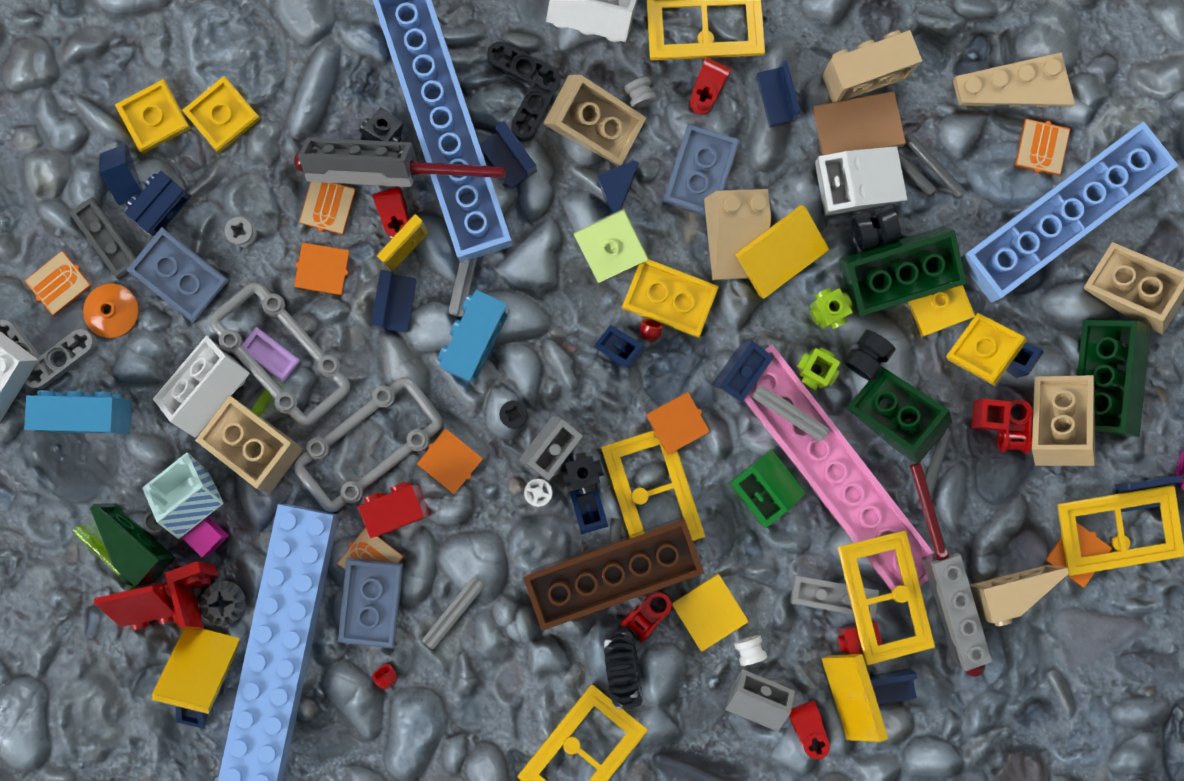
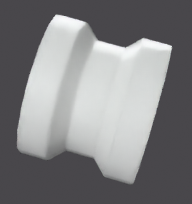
[524,479,553,507]
[734,635,767,666]

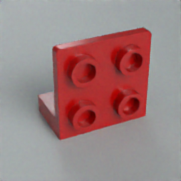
[164,561,219,630]

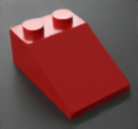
[94,583,174,630]

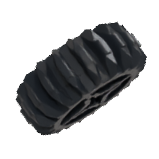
[603,630,643,710]

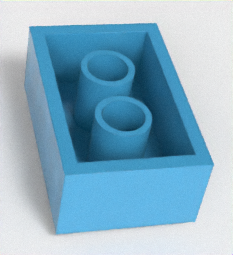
[437,290,510,385]
[24,390,132,434]

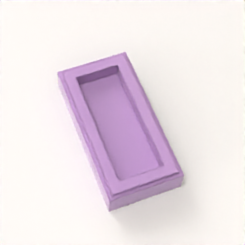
[242,327,301,383]

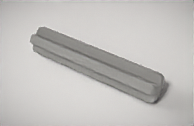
[449,258,477,317]
[753,385,829,441]
[423,577,485,649]

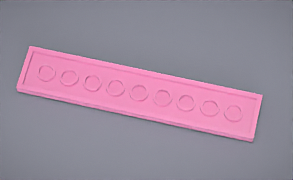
[744,344,934,592]

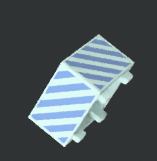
[142,453,223,539]

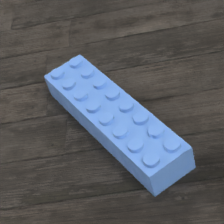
[961,121,1178,303]

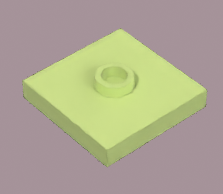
[574,209,648,283]

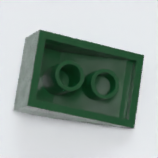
[847,367,952,463]
[90,503,176,587]

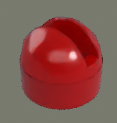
[640,320,663,343]
[372,664,397,690]

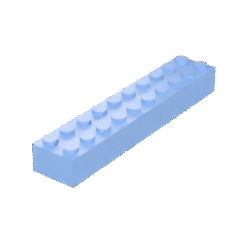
[373,0,513,263]
[218,504,340,781]

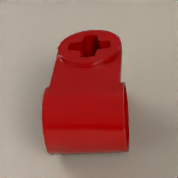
[689,57,732,115]
[373,186,410,238]
[997,400,1033,453]
[620,590,671,643]
[789,700,830,760]

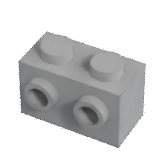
[519,416,583,481]
[725,669,795,731]

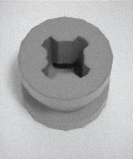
[624,77,657,109]
[224,217,258,248]

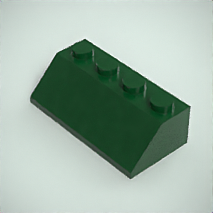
[838,226,967,316]
[1077,320,1151,437]

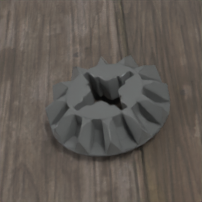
[199,581,246,626]

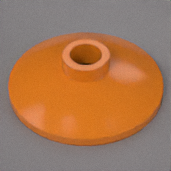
[83,283,139,338]

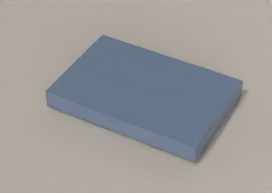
[662,123,740,216]
[127,227,230,323]
[338,557,404,648]

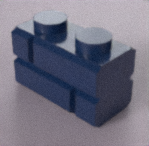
[124,171,192,236]

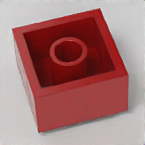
[358,482,431,539]

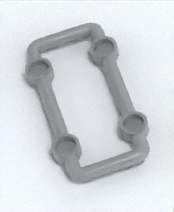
[210,282,350,427]
[294,377,443,512]

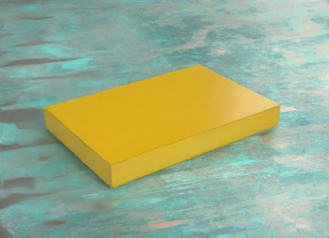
[734,205,829,299]
[622,259,719,338]
[152,629,240,714]
[821,654,888,742]

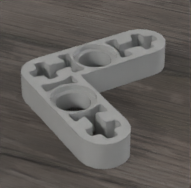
[0,320,97,389]

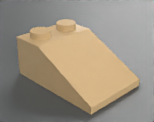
[543,75,647,166]
[704,189,771,280]
[1084,242,1184,335]
[1032,375,1095,466]
[195,395,303,494]
[970,564,1069,626]

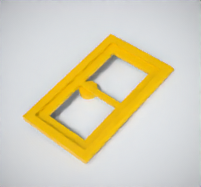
[646,0,765,60]
[601,430,705,541]
[1057,485,1184,576]
[837,530,935,665]
[517,684,648,781]

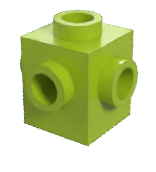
[809,288,853,330]
[797,348,840,390]

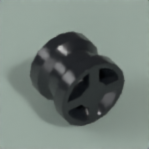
[499,400,528,429]

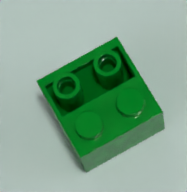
[727,449,806,528]

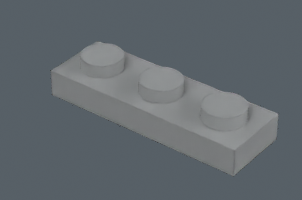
[790,575,879,619]

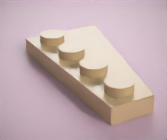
[953,52,1075,108]

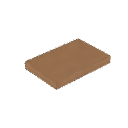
[812,91,906,156]

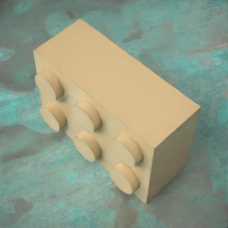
[822,30,922,103]

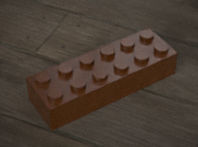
[523,516,704,631]

